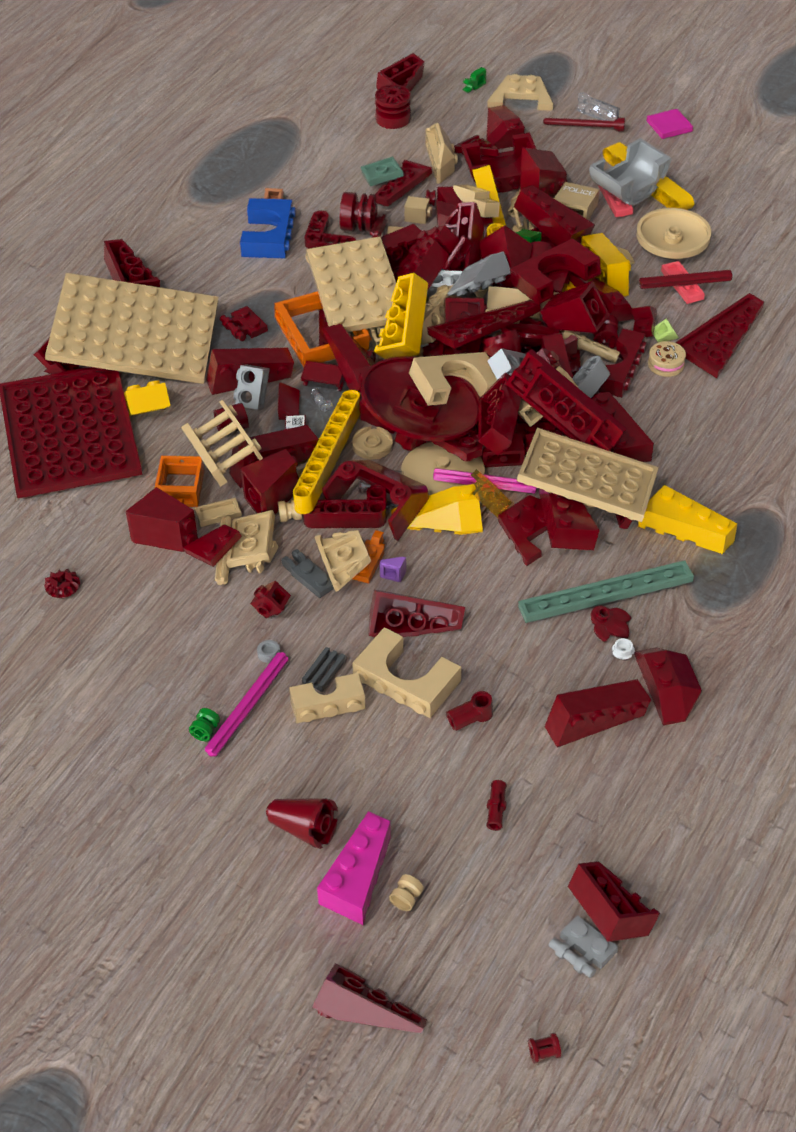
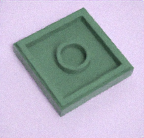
[360,156,403,187]

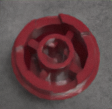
[484,329,522,358]

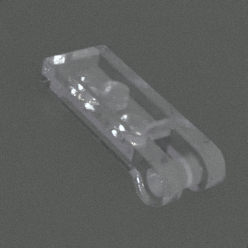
[577,92,620,121]

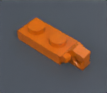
[352,530,385,584]

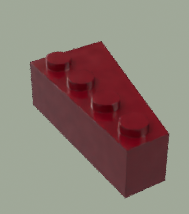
[104,239,160,287]

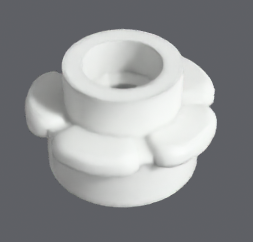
[612,638,635,660]

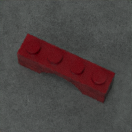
[599,329,647,398]

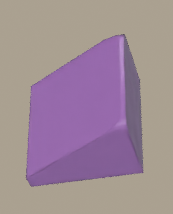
[380,557,406,582]

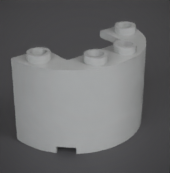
[589,138,672,205]

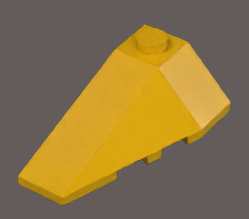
[391,484,483,535]

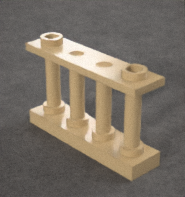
[181,400,263,487]

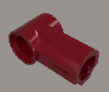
[446,691,493,731]

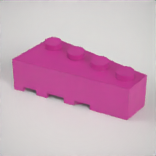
[317,811,391,925]

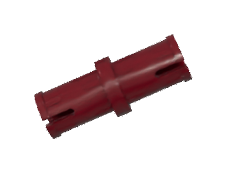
[486,780,507,831]

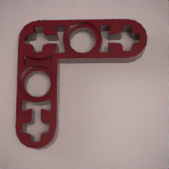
[304,210,356,249]

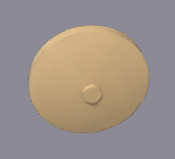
[637,208,711,259]
[401,442,485,495]

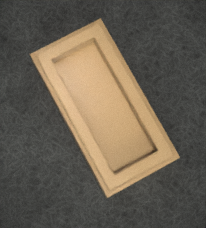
[195,497,242,527]

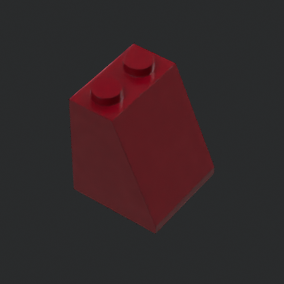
[479,225,533,288]
[540,281,610,333]
[241,449,299,514]
[126,487,198,552]

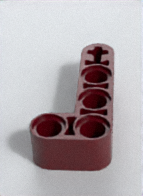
[303,484,386,529]

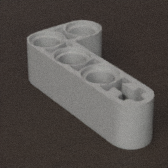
[572,356,610,398]

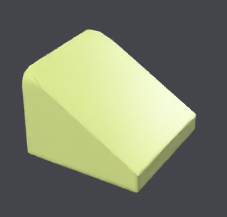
[654,318,679,342]

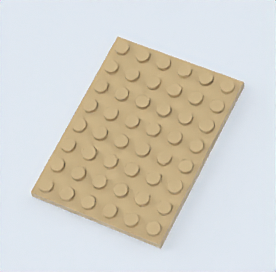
[45,273,218,384]

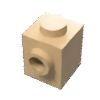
[404,196,432,224]

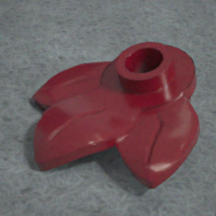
[591,605,632,642]

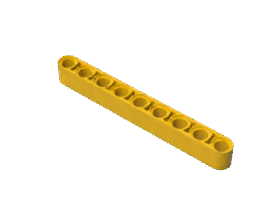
[293,390,360,514]

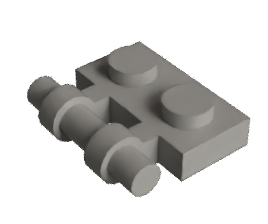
[549,915,618,978]

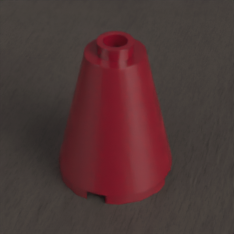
[266,798,338,849]

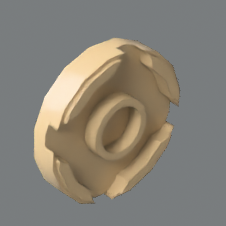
[352,427,393,460]

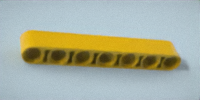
[603,142,694,210]

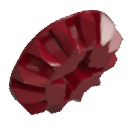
[44,569,80,598]

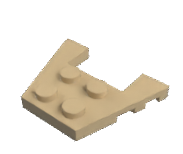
[488,74,553,111]

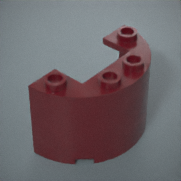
[461,132,537,193]

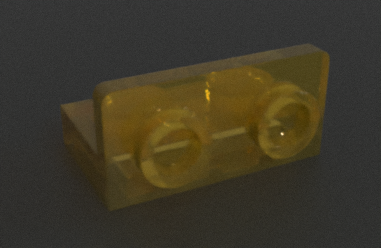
[471,469,512,518]

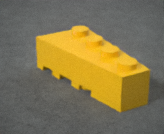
[581,233,631,297]
[374,273,428,359]
[638,485,737,554]

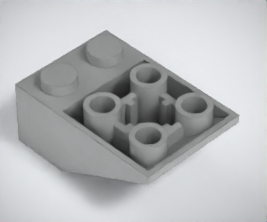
[447,251,510,297]

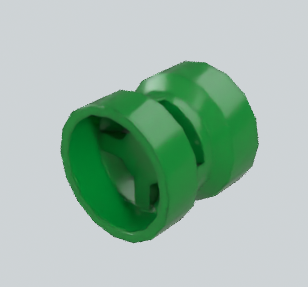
[189,708,220,741]

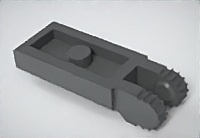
[281,549,334,598]

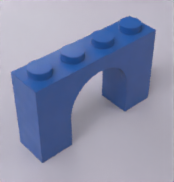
[240,198,296,258]

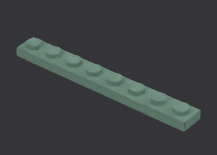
[518,560,694,623]

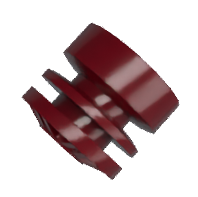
[375,84,411,129]
[339,192,378,233]

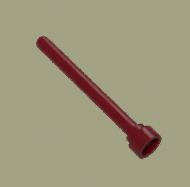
[543,117,625,132]

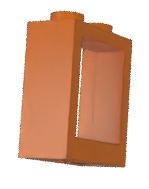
[155,456,205,507]

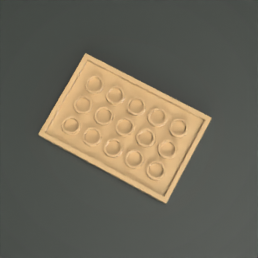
[306,237,396,332]
[517,428,659,522]

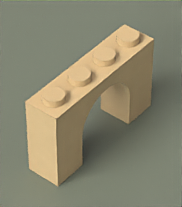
[409,352,497,405]
[352,627,461,718]

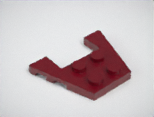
[498,495,547,566]

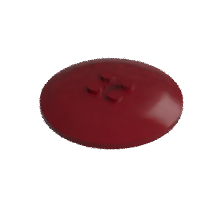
[360,356,479,441]

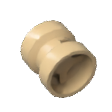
[278,500,302,522]
[389,874,423,911]

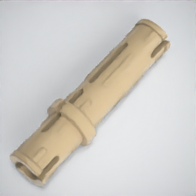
[563,330,620,363]

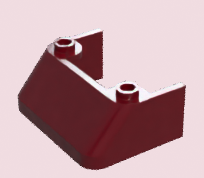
[322,460,429,541]

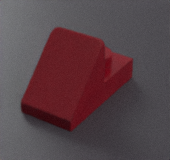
[631,306,657,337]

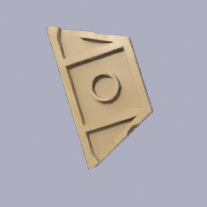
[315,530,371,592]

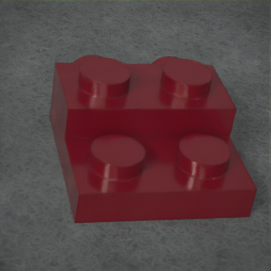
[444,298,487,338]

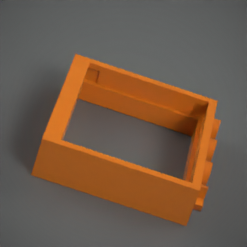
[274,291,371,367]

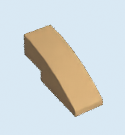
[453,184,500,218]

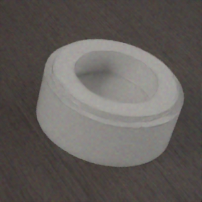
[257,640,280,663]

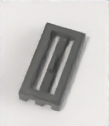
[302,647,346,692]

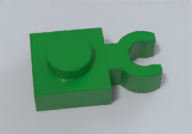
[463,67,486,93]

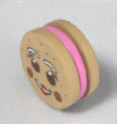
[648,341,686,377]

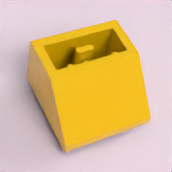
[124,380,171,416]

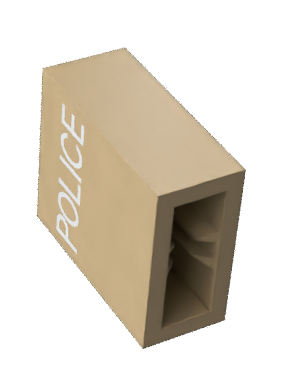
[554,182,600,220]

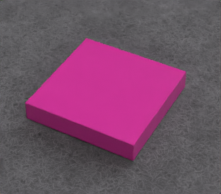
[646,109,693,139]

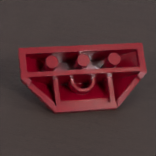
[443,202,484,271]
[634,647,702,726]

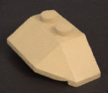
[425,123,457,184]

